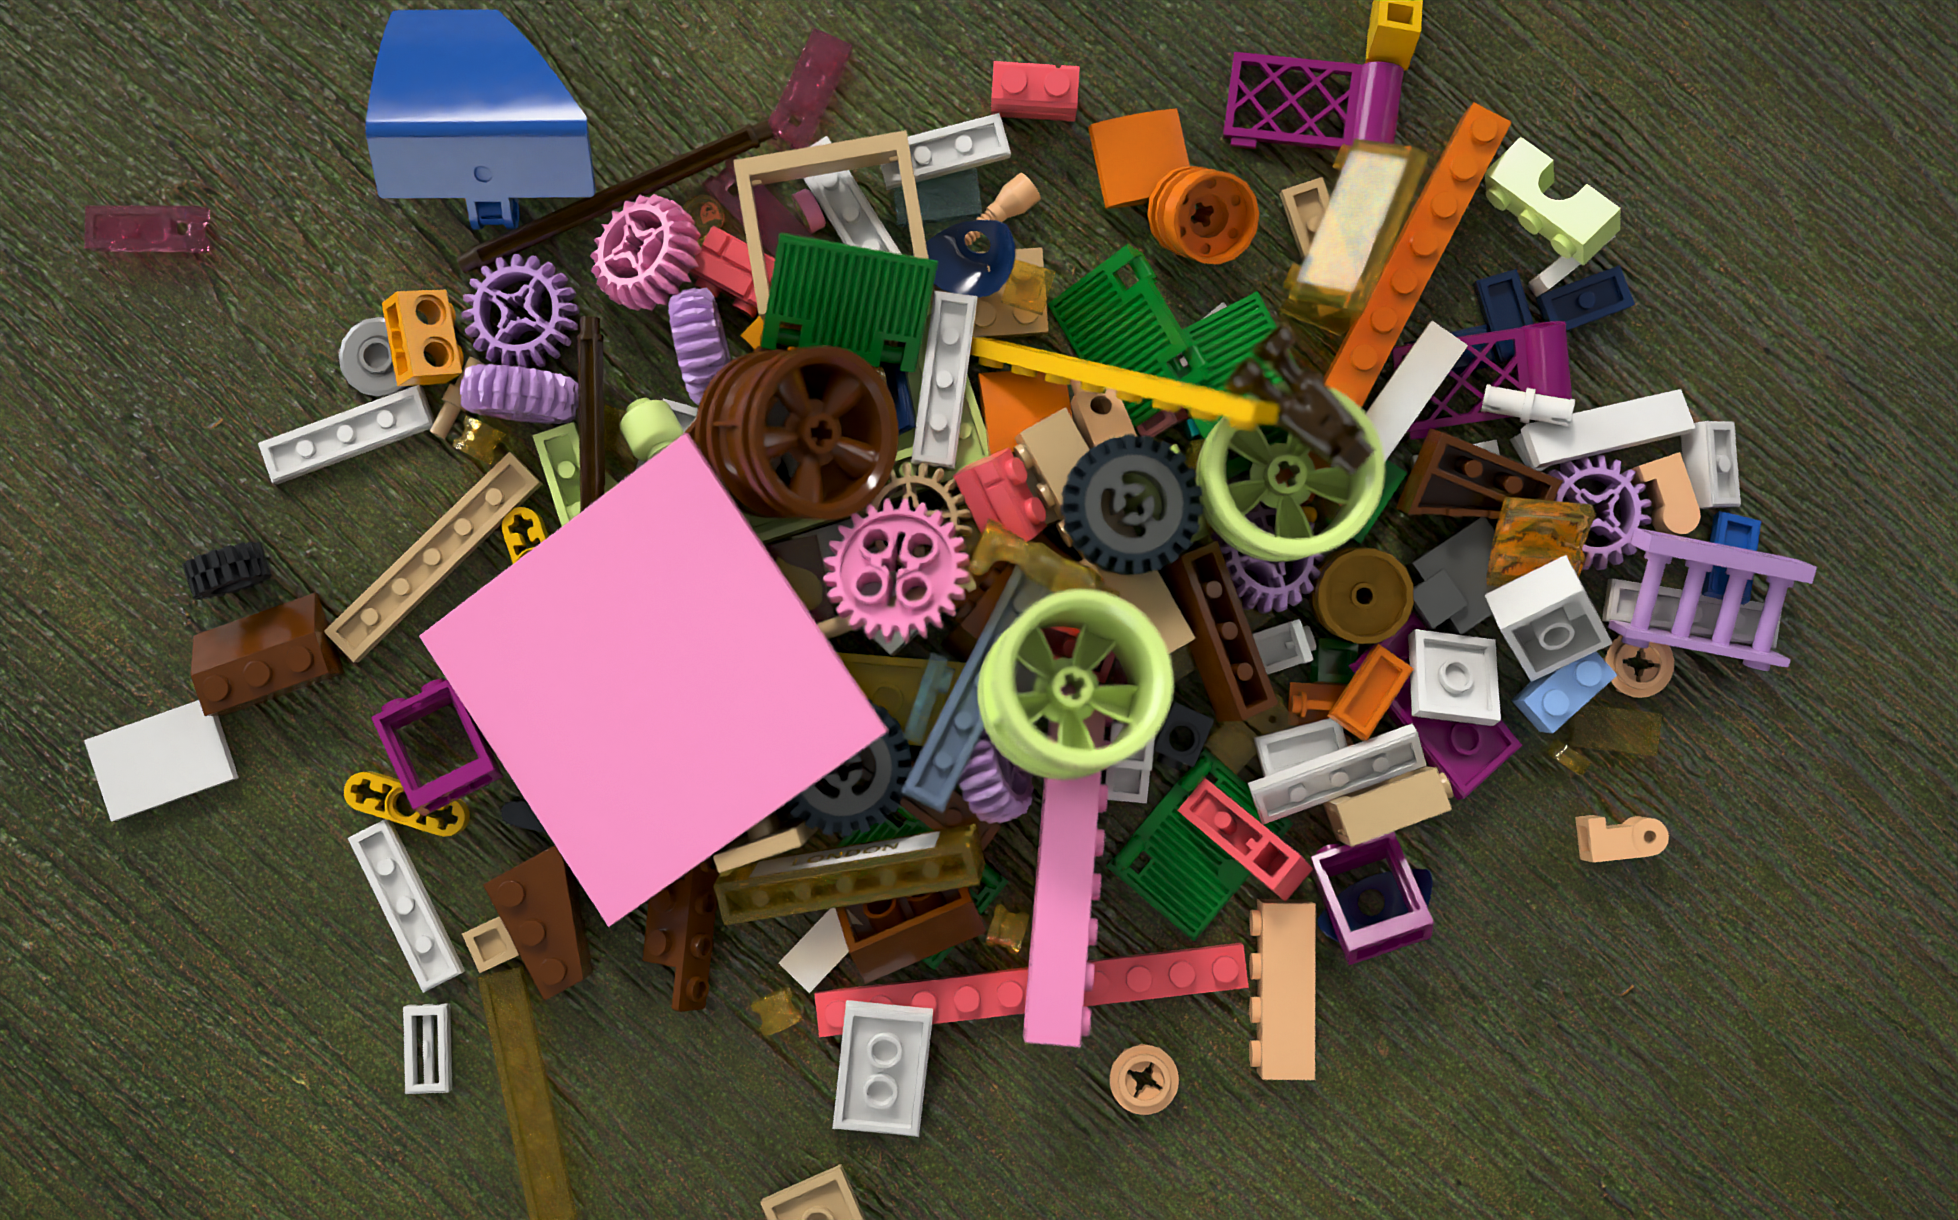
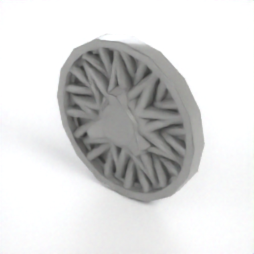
[339,317,408,397]

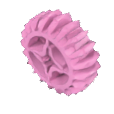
[590,194,702,311]

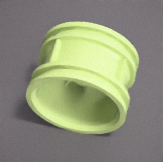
[1196,382,1385,562]
[977,590,1173,780]

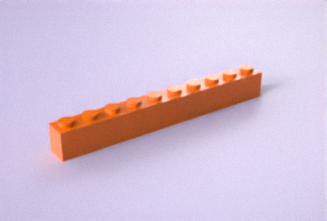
[1275,102,1512,506]

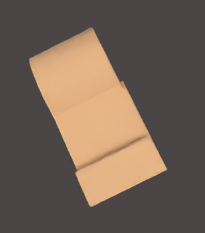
[1629,452,1701,536]
[1575,815,1669,863]

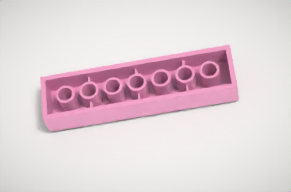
[1023,684,1113,1047]

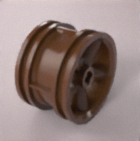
[695,346,899,520]

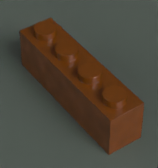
[1161,541,1278,722]

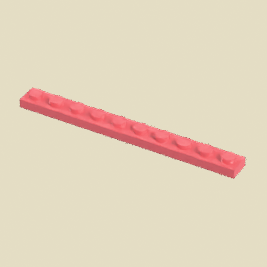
[814,943,1249,1037]

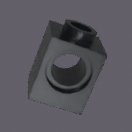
[1154,702,1214,771]

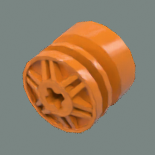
[1147,165,1259,265]

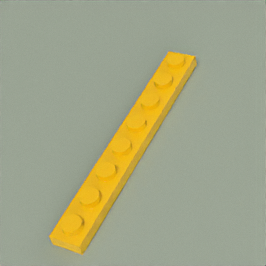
[970,336,1280,431]

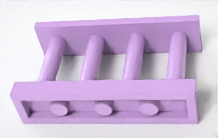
[1608,528,1817,671]

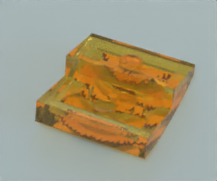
[1486,497,1595,586]

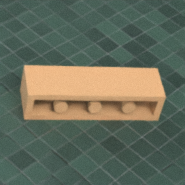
[1249,899,1315,1080]

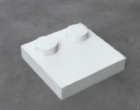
[1408,629,1501,726]

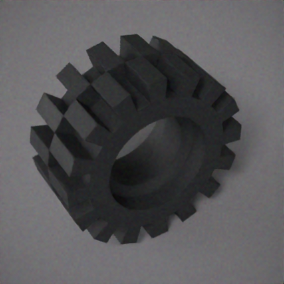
[182,541,272,600]

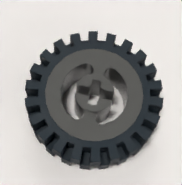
[1060,434,1203,575]
[787,698,912,836]

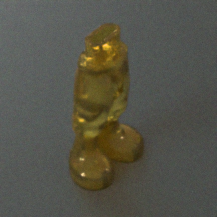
[968,518,1120,598]

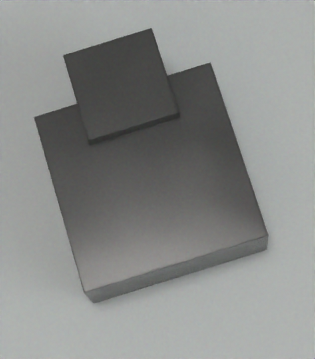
[1406,517,1520,635]

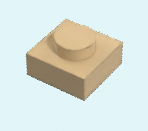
[462,916,520,973]

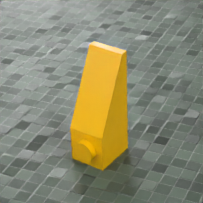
[1365,0,1423,71]

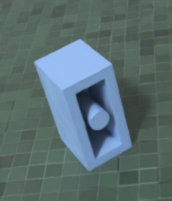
[1511,652,1617,733]

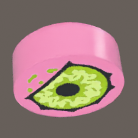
[792,188,826,234]

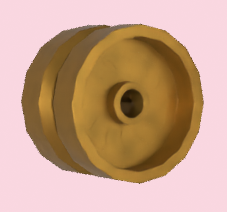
[1309,547,1414,644]

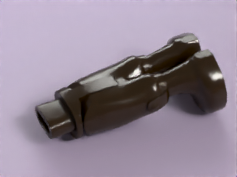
[1224,323,1375,476]

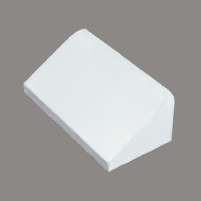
[1681,421,1741,509]

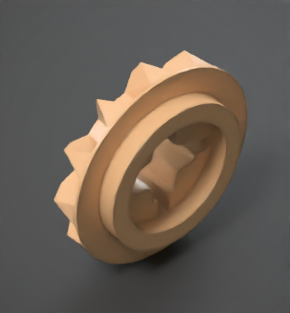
[1603,635,1674,698]
[1109,1043,1179,1115]

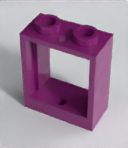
[371,678,503,816]
[1310,831,1434,965]

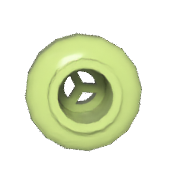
[620,398,684,461]

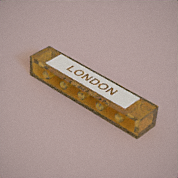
[714,824,986,925]

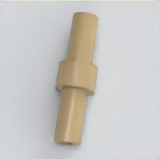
[429,357,485,439]

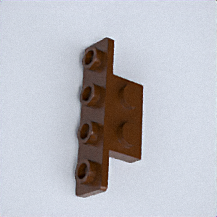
[642,848,722,1012]

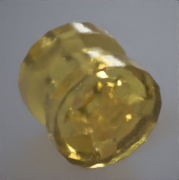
[452,415,506,465]
[984,903,1030,955]
[750,986,803,1036]

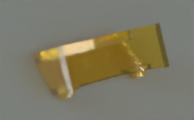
[1278,138,1429,336]

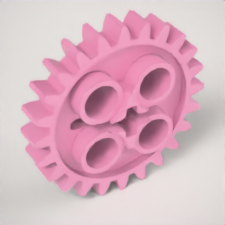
[823,498,970,643]

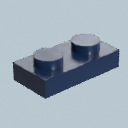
[1536,265,1635,332]

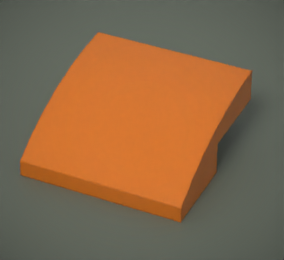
[1088,108,1190,209]
[978,371,1073,456]

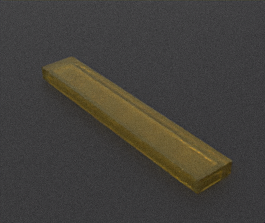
[477,966,578,1220]

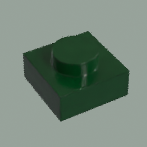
[1311,639,1358,686]

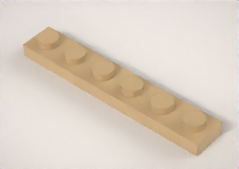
[324,452,543,662]

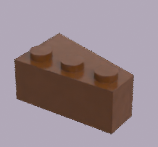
[1396,429,1562,521]
[940,532,1077,663]
[483,845,593,1001]

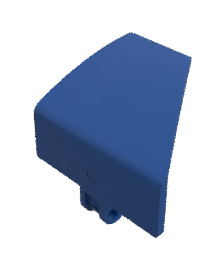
[366,10,596,230]

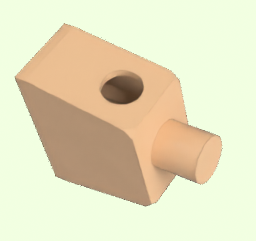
[1071,379,1137,450]

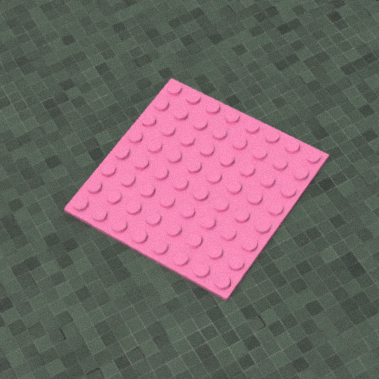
[419,433,888,927]

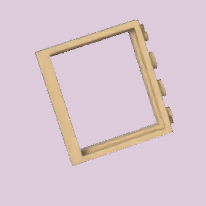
[733,130,934,326]

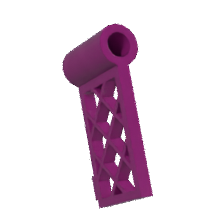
[1223,52,1404,164]
[1391,321,1572,440]

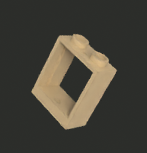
[1323,766,1453,846]

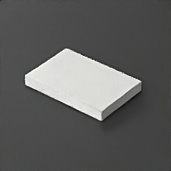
[84,700,239,822]
[833,1000,933,1137]

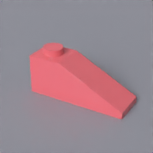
[1177,778,1313,902]

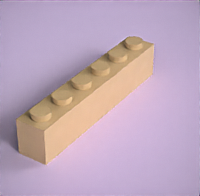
[1013,407,1195,654]

